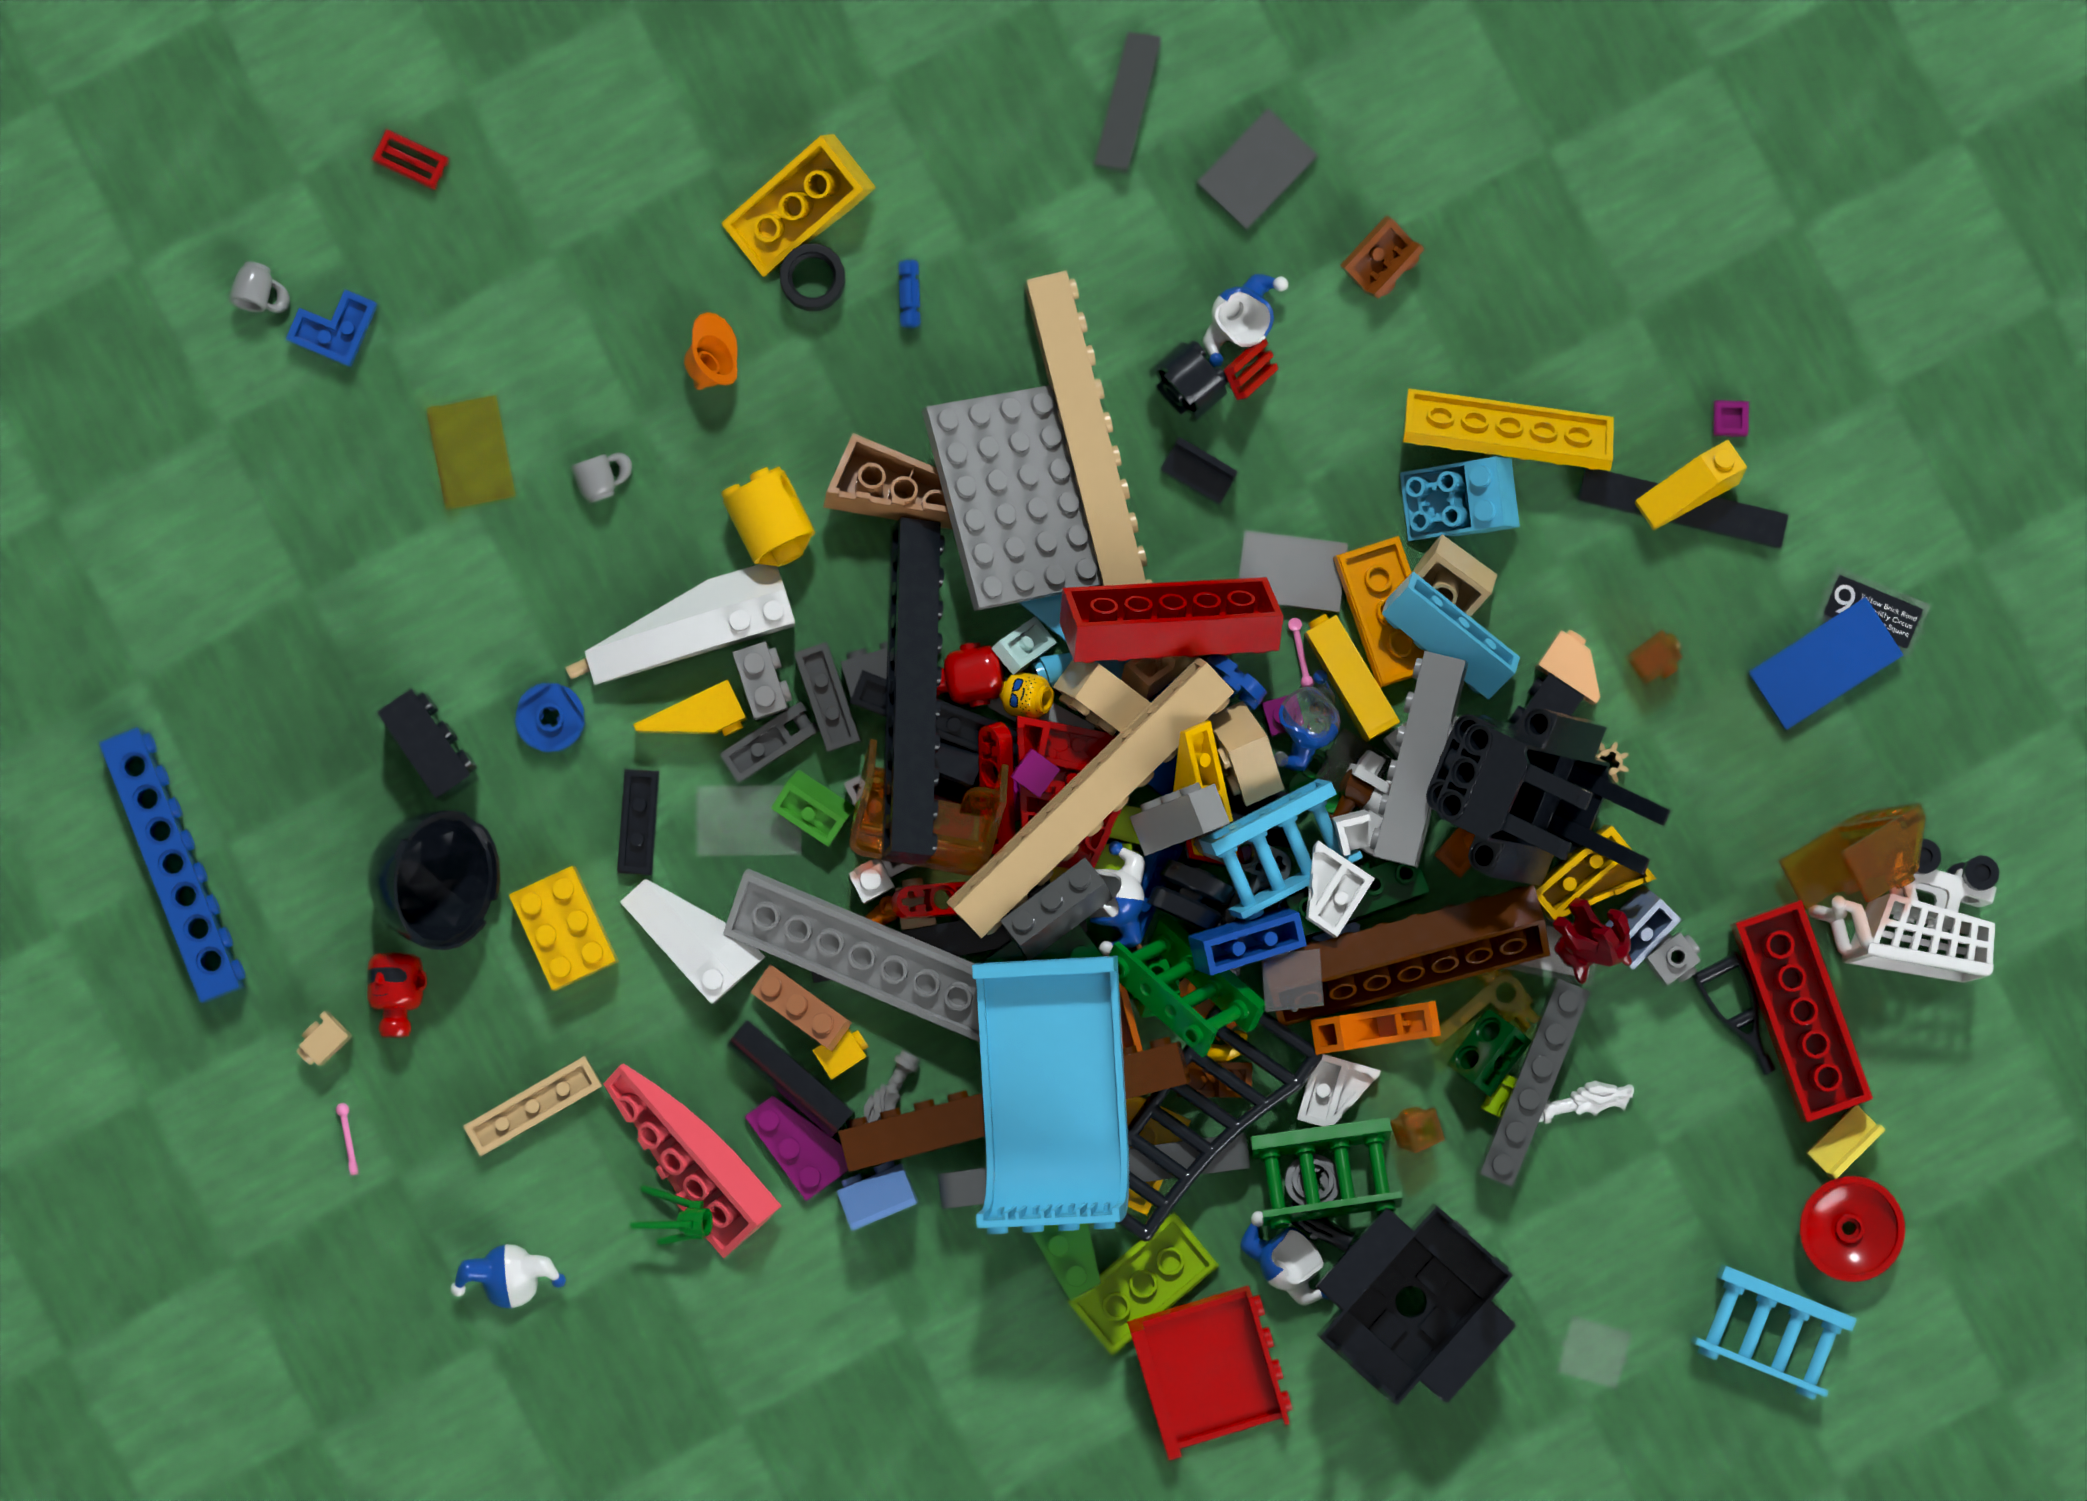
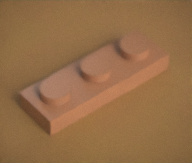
[750,964,852,1051]

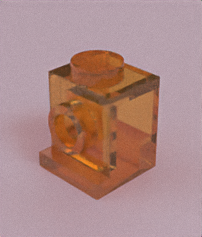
[1390,1106,1445,1153]

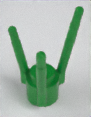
[629,1185,713,1245]

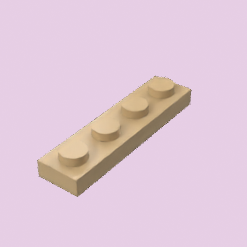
[463,1056,603,1157]

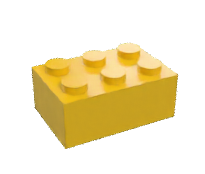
[509,865,619,991]

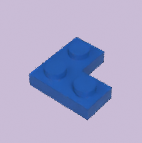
[286,289,378,368]

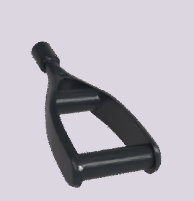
[1691,951,1776,1075]

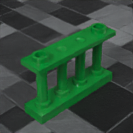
[1109,915,1267,1058]
[1250,1117,1403,1229]

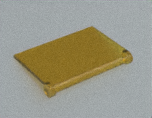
[426,395,516,510]

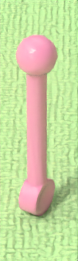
[1288,618,1314,689]
[336,1103,359,1176]

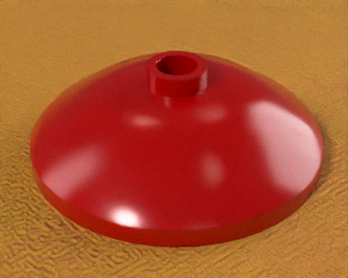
[1799,1176,1905,1282]

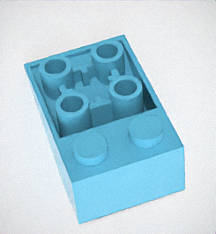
[1400,456,1520,541]

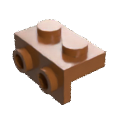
[1340,216,1425,299]

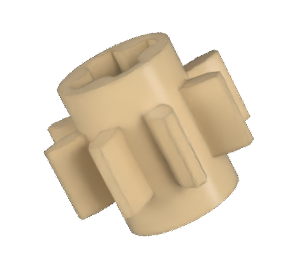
[1595,742,1629,783]

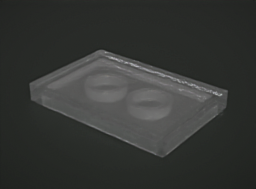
[696,786,802,856]

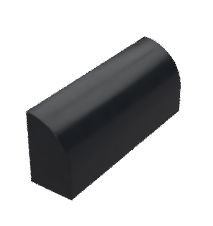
[726,1020,855,1138]

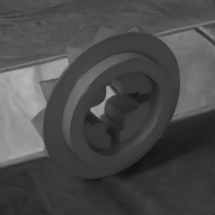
[1285,1154,1340,1205]

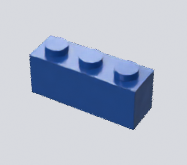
[1188,907,1307,975]

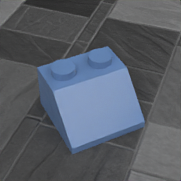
[837,1161,919,1231]

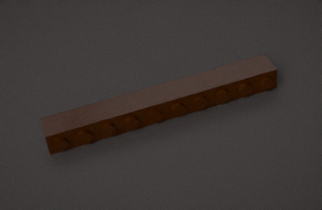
[838,1036,1191,1172]

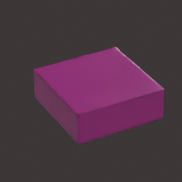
[1712,400,1749,437]
[1010,748,1060,798]

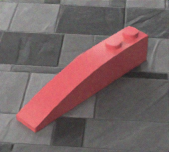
[603,1063,782,1259]

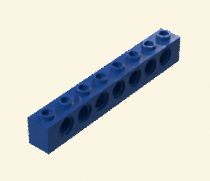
[99,727,246,1003]

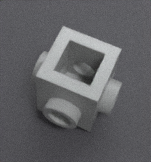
[1644,932,1701,986]

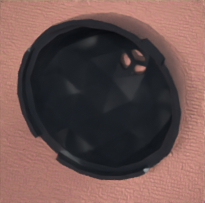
[367,810,500,950]

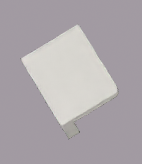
[1331,809,1372,856]

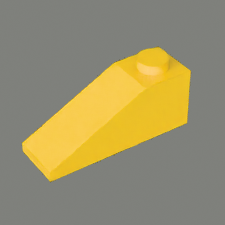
[1635,440,1747,531]
[633,679,747,736]
[1173,721,1233,833]

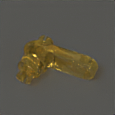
[1429,968,1541,1047]

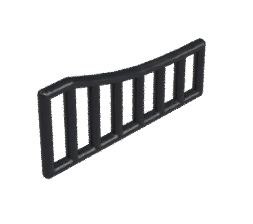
[1117,1004,1323,1242]

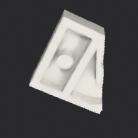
[1306,841,1375,938]

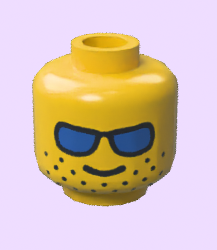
[999,672,1054,719]

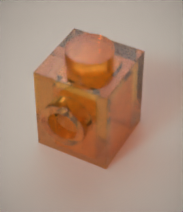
[1625,629,1683,684]

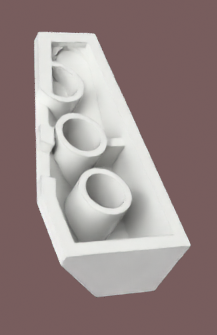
[620,878,765,1004]

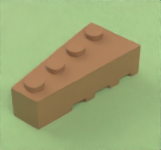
[823,433,953,530]

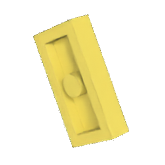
[1805,1105,1886,1179]

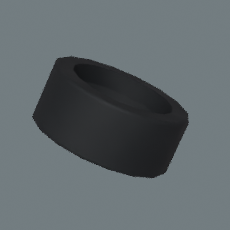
[780,244,845,312]

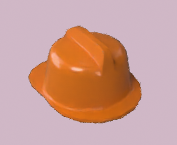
[684,312,738,390]

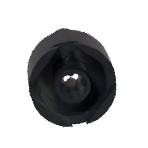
[1149,340,1229,422]

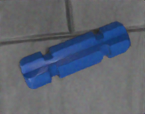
[898,260,921,328]

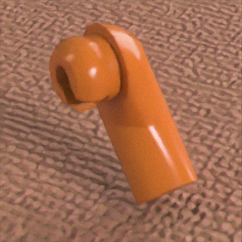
[865,896,898,925]

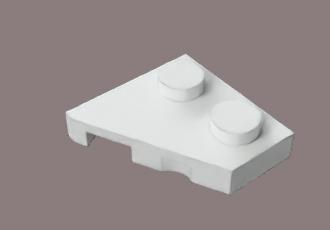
[1296,1054,1381,1126]

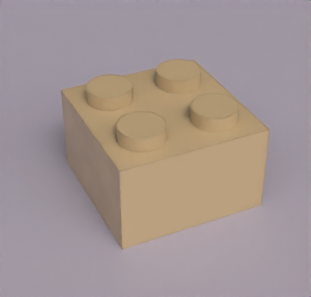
[1053,659,1151,737]
[1206,701,1284,806]

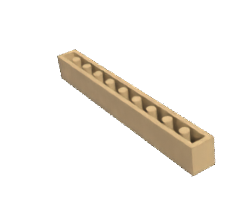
[1024,270,1153,586]
[946,657,1234,938]

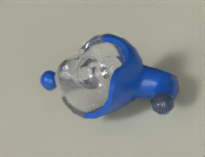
[1274,670,1341,772]

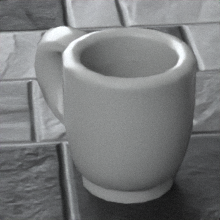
[229,262,290,313]
[571,452,632,504]

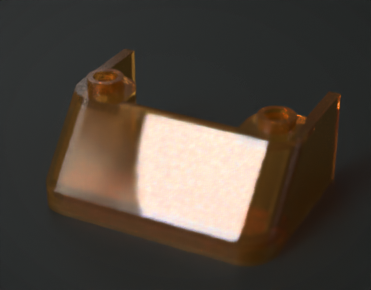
[850,739,1009,876]
[1778,802,1927,910]

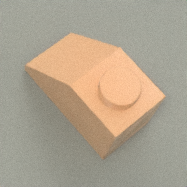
[1535,630,1601,706]

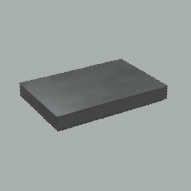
[1196,108,1318,231]

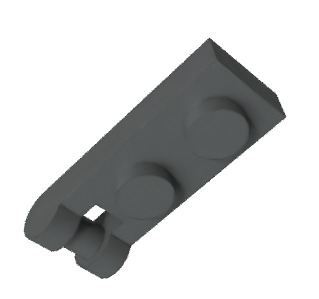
[719,702,820,784]

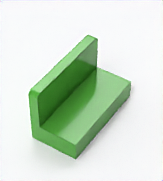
[770,770,856,847]

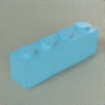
[1382,571,1520,700]

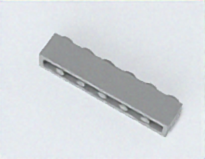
[1370,651,1468,868]

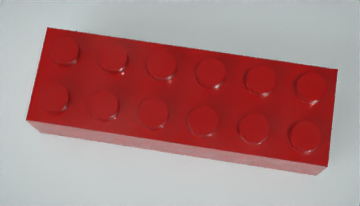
[1060,577,1283,663]
[1730,900,1873,1122]

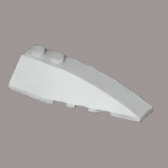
[584,564,795,685]

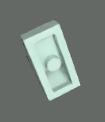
[991,617,1057,675]

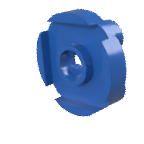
[1205,654,1267,711]
[515,683,586,753]

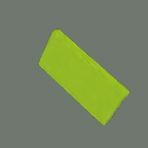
[1067,1212,1220,1356]

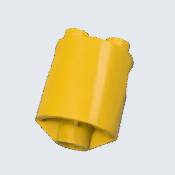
[721,466,816,566]

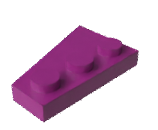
[745,1096,848,1201]

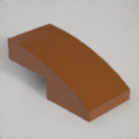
[1177,1062,1252,1098]

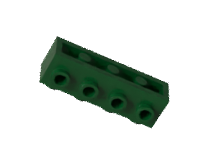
[1280,860,1430,940]

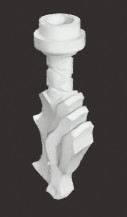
[1539,1080,1634,1124]

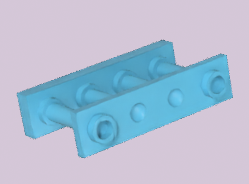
[1199,779,1363,921]
[1691,1264,1857,1400]

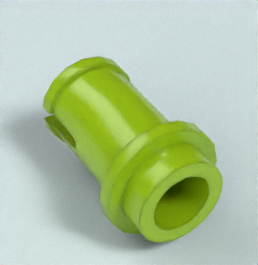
[1480,1074,1516,1117]

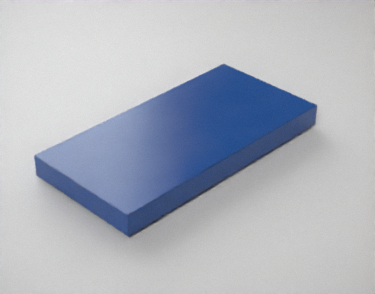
[1747,597,1903,731]

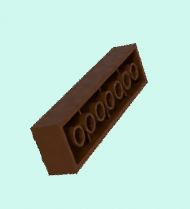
[1262,885,1551,1026]

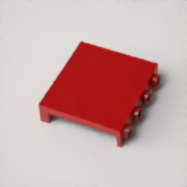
[1127,1285,1293,1461]

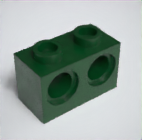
[1446,1009,1532,1097]

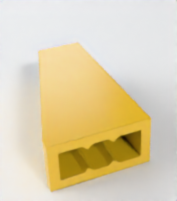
[1304,614,1400,743]

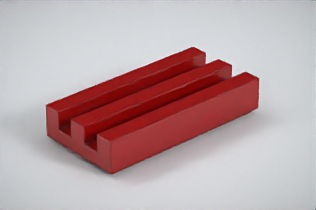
[371,129,450,191]
[1224,338,1279,400]

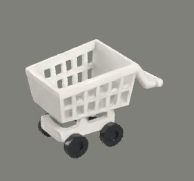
[1808,839,2000,983]

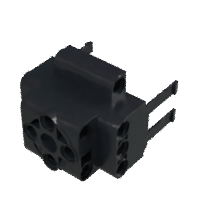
[1426,708,1671,886]
[1316,1203,1516,1406]

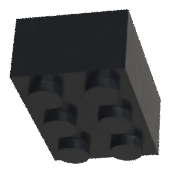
[377,688,478,802]

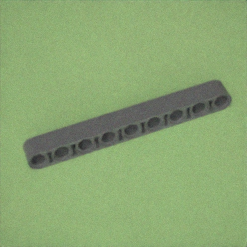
[937,1133,1251,1209]

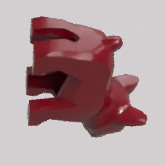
[1553,898,1632,984]

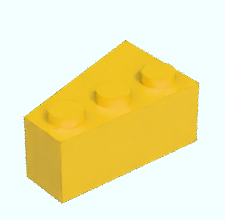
[1534,825,1657,920]

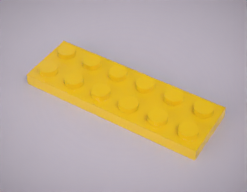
[1403,388,1614,471]

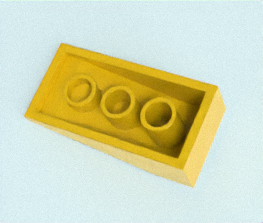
[721,134,876,277]

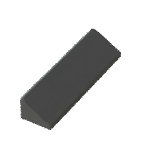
[1094,32,1162,174]

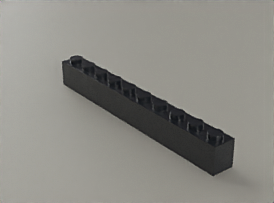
[881,517,945,865]

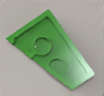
[1031,1223,1101,1301]

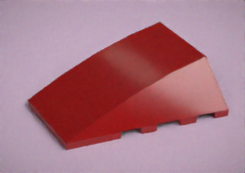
[1016,715,1123,869]

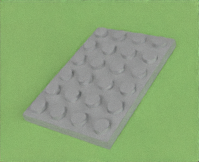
[922,385,1102,611]

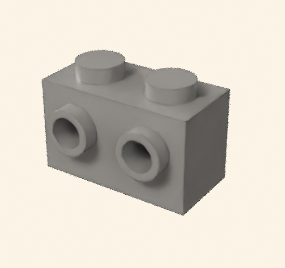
[732,641,792,721]

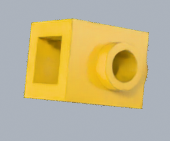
[812,1028,869,1080]

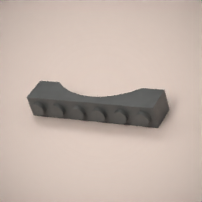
[1476,978,1591,1187]

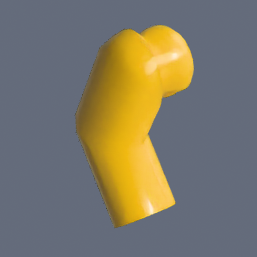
[1207,1031,1248,1062]

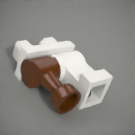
[1329,750,1392,857]

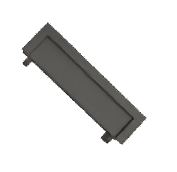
[794,642,862,753]

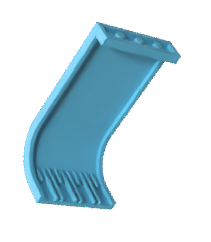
[972,956,1129,1234]

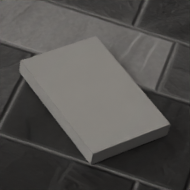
[1238,530,1348,613]

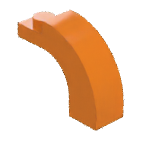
[1310,1001,1441,1055]

